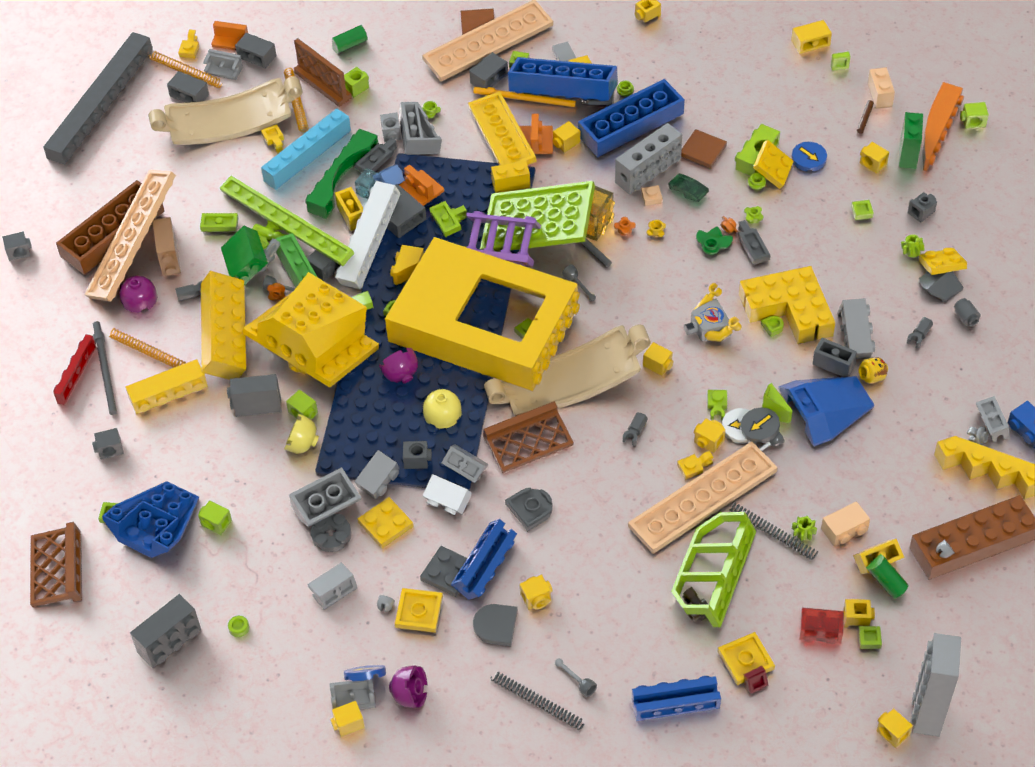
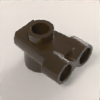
[682,587,709,622]

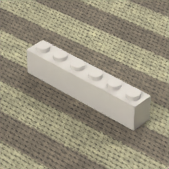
[336,181,401,290]

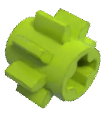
[901,235,925,258]
[791,516,817,541]

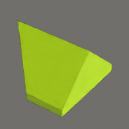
[762,383,793,423]

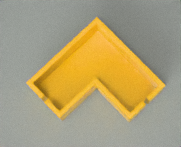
[738,266,835,344]

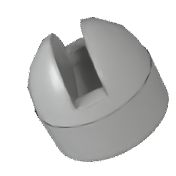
[936,540,955,558]
[377,595,395,612]

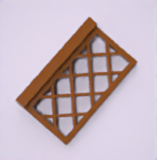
[293,38,352,107]
[483,401,574,473]
[30,521,82,607]

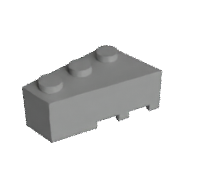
[399,102,442,155]
[837,298,875,359]

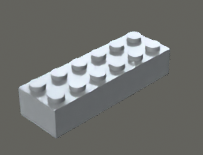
[910,633,961,737]

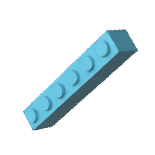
[261,108,351,190]

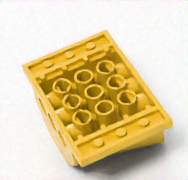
[243,272,379,388]

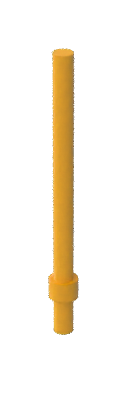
[473,87,576,108]

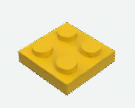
[753,140,794,189]
[919,248,967,275]
[357,497,414,548]
[395,588,443,633]
[717,632,775,685]

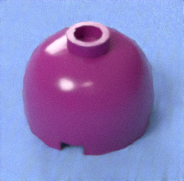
[119,275,158,313]
[379,348,418,384]
[389,665,428,708]

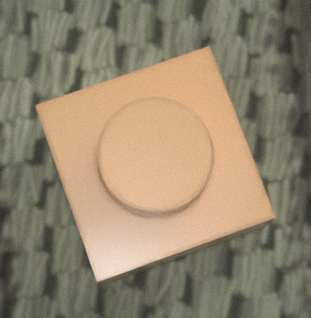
[641,185,663,206]

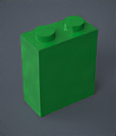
[899,112,923,169]
[221,225,268,285]

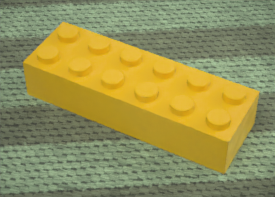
[201,271,246,380]

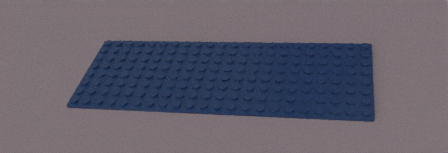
[315,153,535,491]

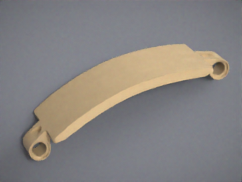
[148,76,303,145]
[484,324,651,416]

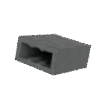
[387,184,426,238]
[227,374,282,417]

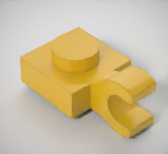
[178,29,199,59]
[261,124,284,154]
[677,451,713,480]

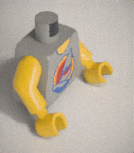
[684,283,742,342]

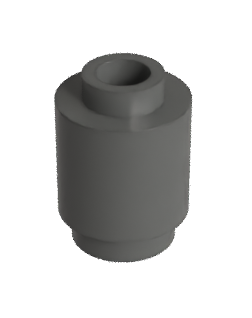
[954,298,981,326]

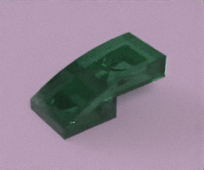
[668,173,709,202]

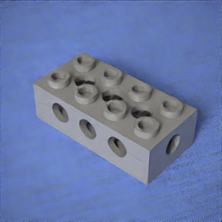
[615,123,682,194]

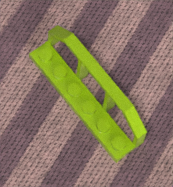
[671,512,756,628]

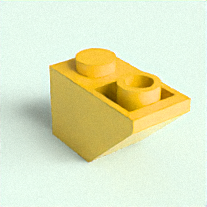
[390,245,424,285]

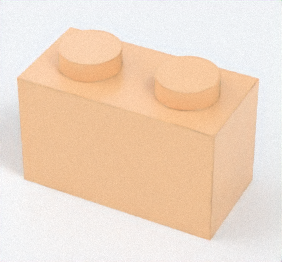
[867,67,895,109]
[821,501,870,546]

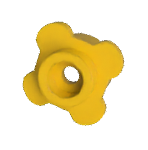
[647,219,666,237]

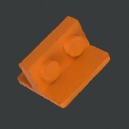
[519,114,553,154]
[399,165,444,206]

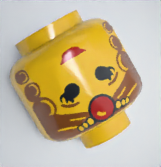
[858,357,888,384]

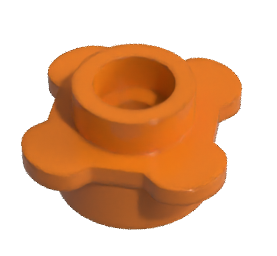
[720,216,738,234]
[614,217,636,235]
[267,283,286,301]

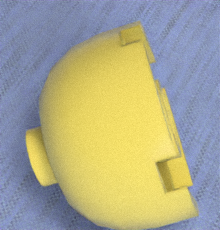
[423,389,462,429]
[284,414,319,454]

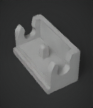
[203,49,243,80]
[976,396,1010,442]
[442,444,488,483]
[308,562,357,610]
[330,678,376,710]

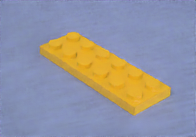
[468,91,537,165]

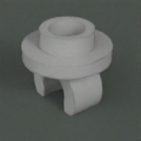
[967,426,988,445]

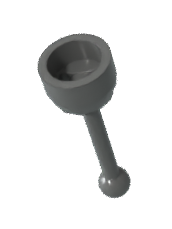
[562,265,596,301]

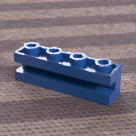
[451,519,517,600]
[632,676,721,721]

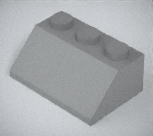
[289,468,361,527]

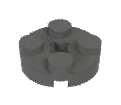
[311,514,351,552]

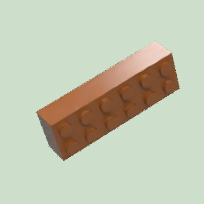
[56,180,165,275]
[909,495,1035,580]

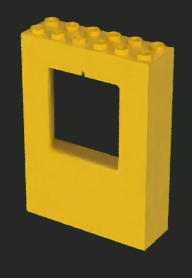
[385,237,580,391]

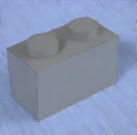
[354,450,400,499]

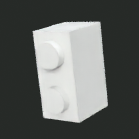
[422,474,472,515]

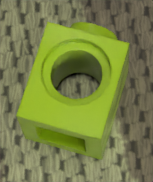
[344,67,369,98]
[960,102,989,128]
[286,389,318,420]
[198,500,232,535]

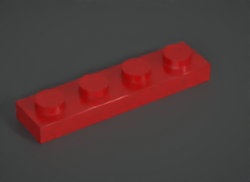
[53,334,96,405]

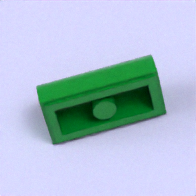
[332,25,368,54]
[866,554,908,598]

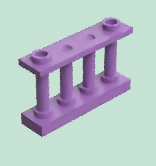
[466,211,541,268]

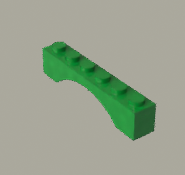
[305,128,378,219]

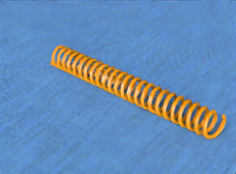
[149,51,223,88]
[284,68,309,132]
[109,328,186,368]

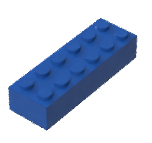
[508,57,618,101]
[578,79,685,158]

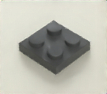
[420,546,467,597]

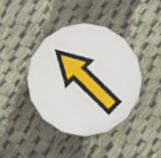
[722,408,751,444]

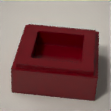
[743,666,769,694]

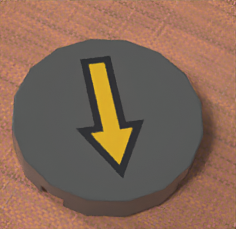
[741,407,780,443]

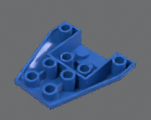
[778,376,874,447]
[102,481,199,558]

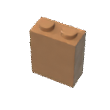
[152,217,181,276]

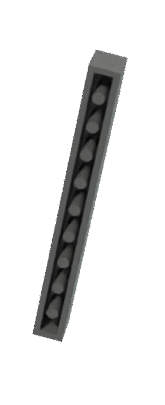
[43,32,153,165]

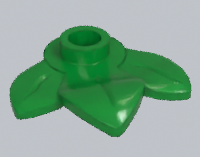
[696,226,733,255]

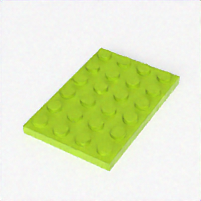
[480,181,595,252]

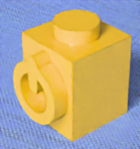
[693,418,726,453]
[519,574,553,610]

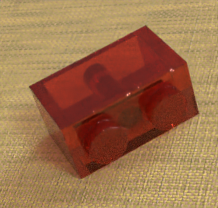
[799,608,844,644]

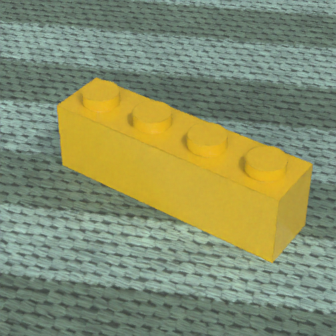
[125,359,208,414]

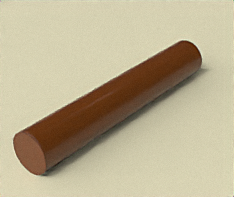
[857,100,874,134]

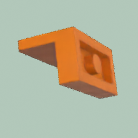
[211,21,248,50]

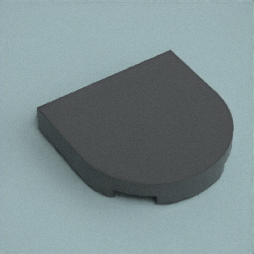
[505,488,553,531]
[473,604,518,646]

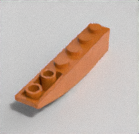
[922,82,964,171]

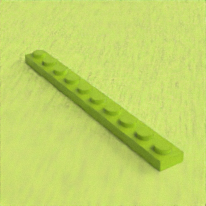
[220,176,354,266]

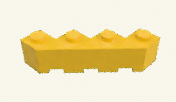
[934,436,1035,499]

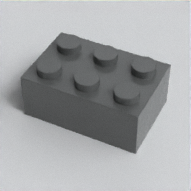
[130,594,201,668]

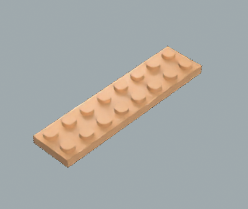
[422,0,554,82]
[84,170,176,302]
[628,442,778,554]

